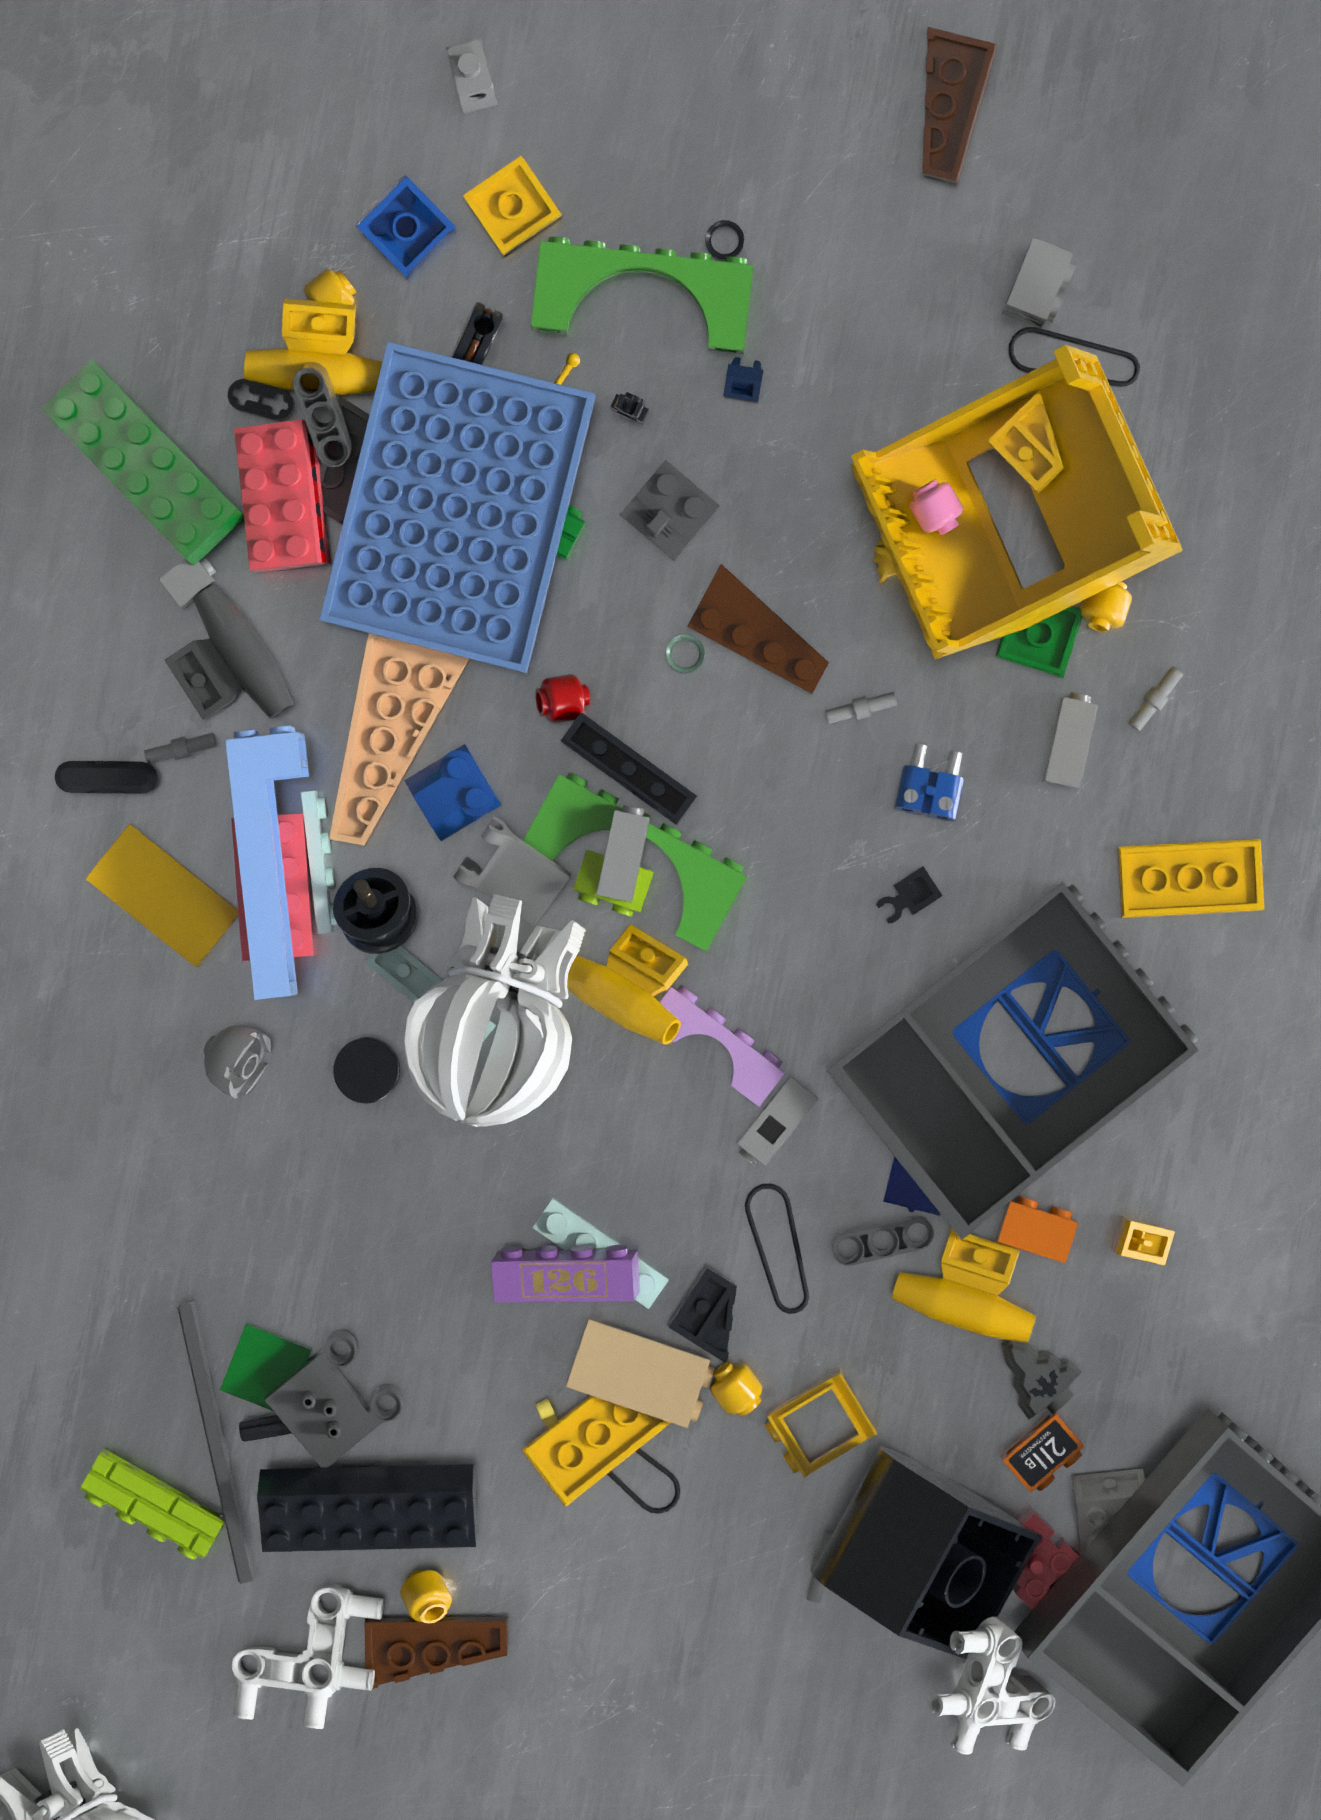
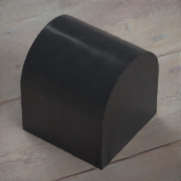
[812,1446,1042,1659]

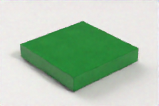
[995,606,1083,678]
[220,1323,312,1411]

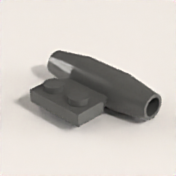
[165,583,294,720]

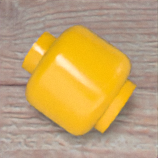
[303,269,356,305]
[1081,581,1132,633]
[710,1362,763,1416]
[400,1569,452,1624]

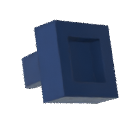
[723,357,764,402]

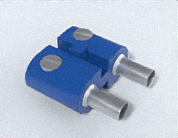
[895,743,964,821]

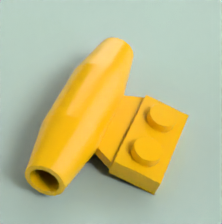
[244,298,382,395]
[567,924,688,1045]
[892,1228,1036,1343]

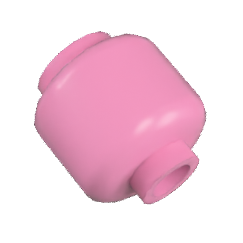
[909,479,963,535]

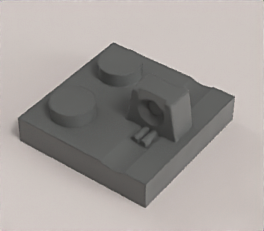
[620,460,720,561]

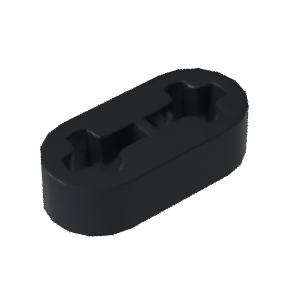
[227,379,295,422]

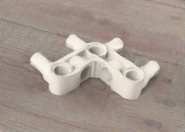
[232,1585,384,1729]
[928,1617,1056,1755]

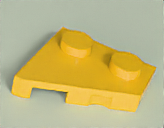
[988,392,1064,493]

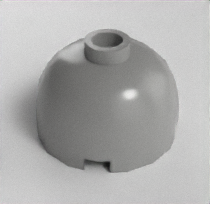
[204,1025,271,1099]

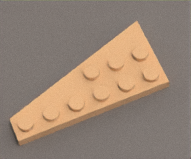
[329,633,470,846]

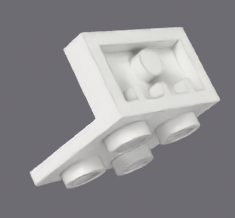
[1072,1468,1145,1555]

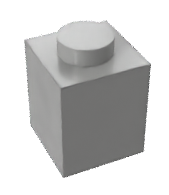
[158,556,217,609]

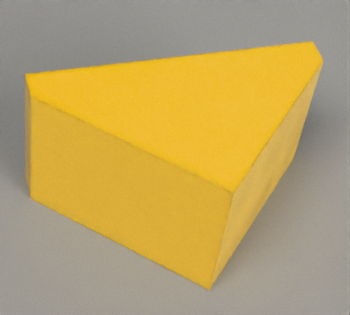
[1111,1216,1175,1265]

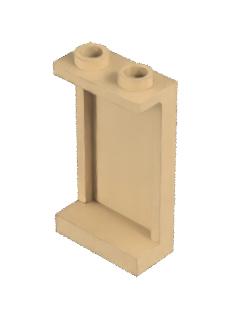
[566,1318,715,1428]

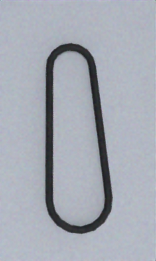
[1009,327,1140,386]
[745,1184,809,1314]
[607,1449,681,1514]

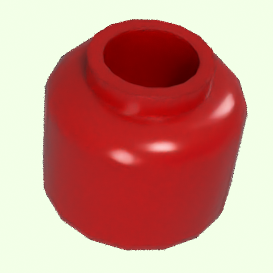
[535,674,590,723]

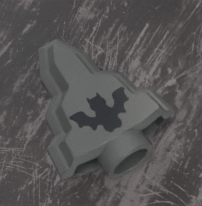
[1001,1340,1082,1419]

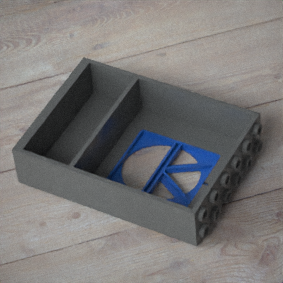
[826,881,1199,1240]
[1014,1408,1321,1787]

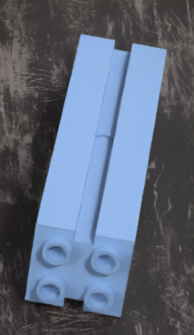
[225,726,309,1000]

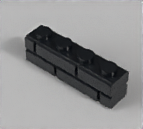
[561,712,697,825]

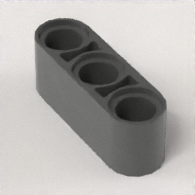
[293,362,353,467]
[832,1216,934,1266]

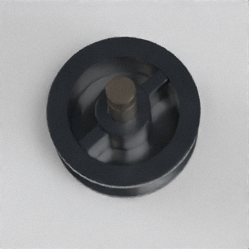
[333,868,418,954]

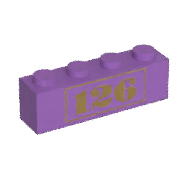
[491,1245,640,1302]

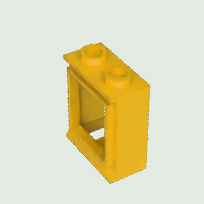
[765,1369,877,1478]

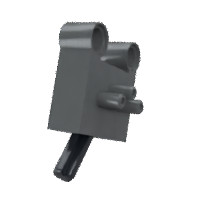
[239,1330,402,1468]

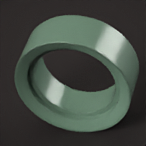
[666,634,705,674]

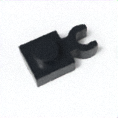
[610,392,649,425]
[876,866,943,924]

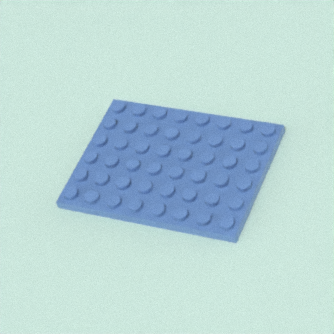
[319,342,596,673]

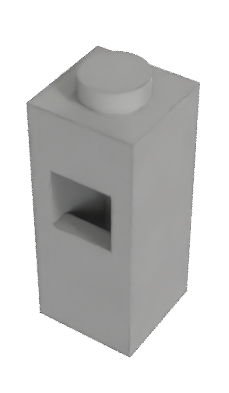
[1042,692,1098,789]
[596,805,650,902]
[737,1076,818,1166]

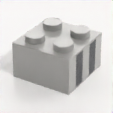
[1002,237,1076,328]

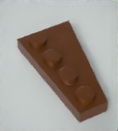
[922,27,997,184]
[687,564,829,694]
[364,1617,508,1689]

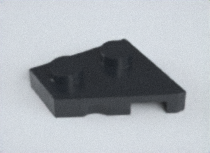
[667,1266,737,1363]

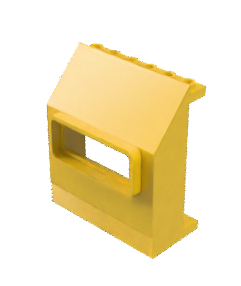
[851,345,1183,659]

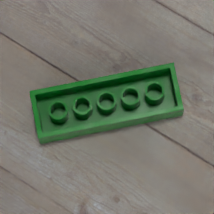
[41,359,244,565]

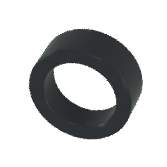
[705,220,744,261]

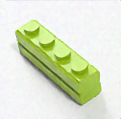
[80,1448,225,1560]

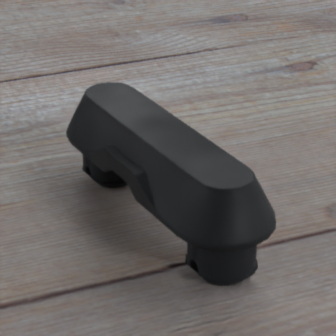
[55,761,158,794]

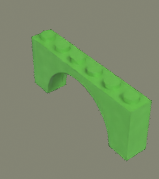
[531,236,753,354]
[523,772,747,951]

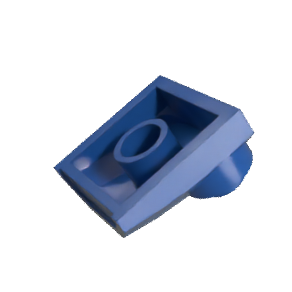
[354,175,456,277]
[404,744,501,841]

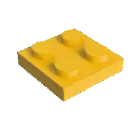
[463,155,562,256]

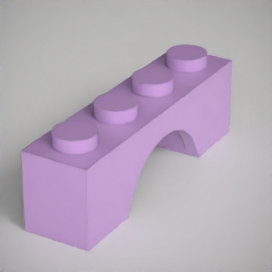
[660,985,785,1107]

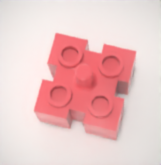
[1013,1507,1080,1610]

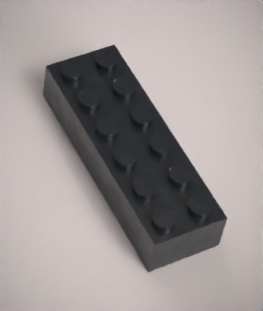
[257,1464,477,1552]

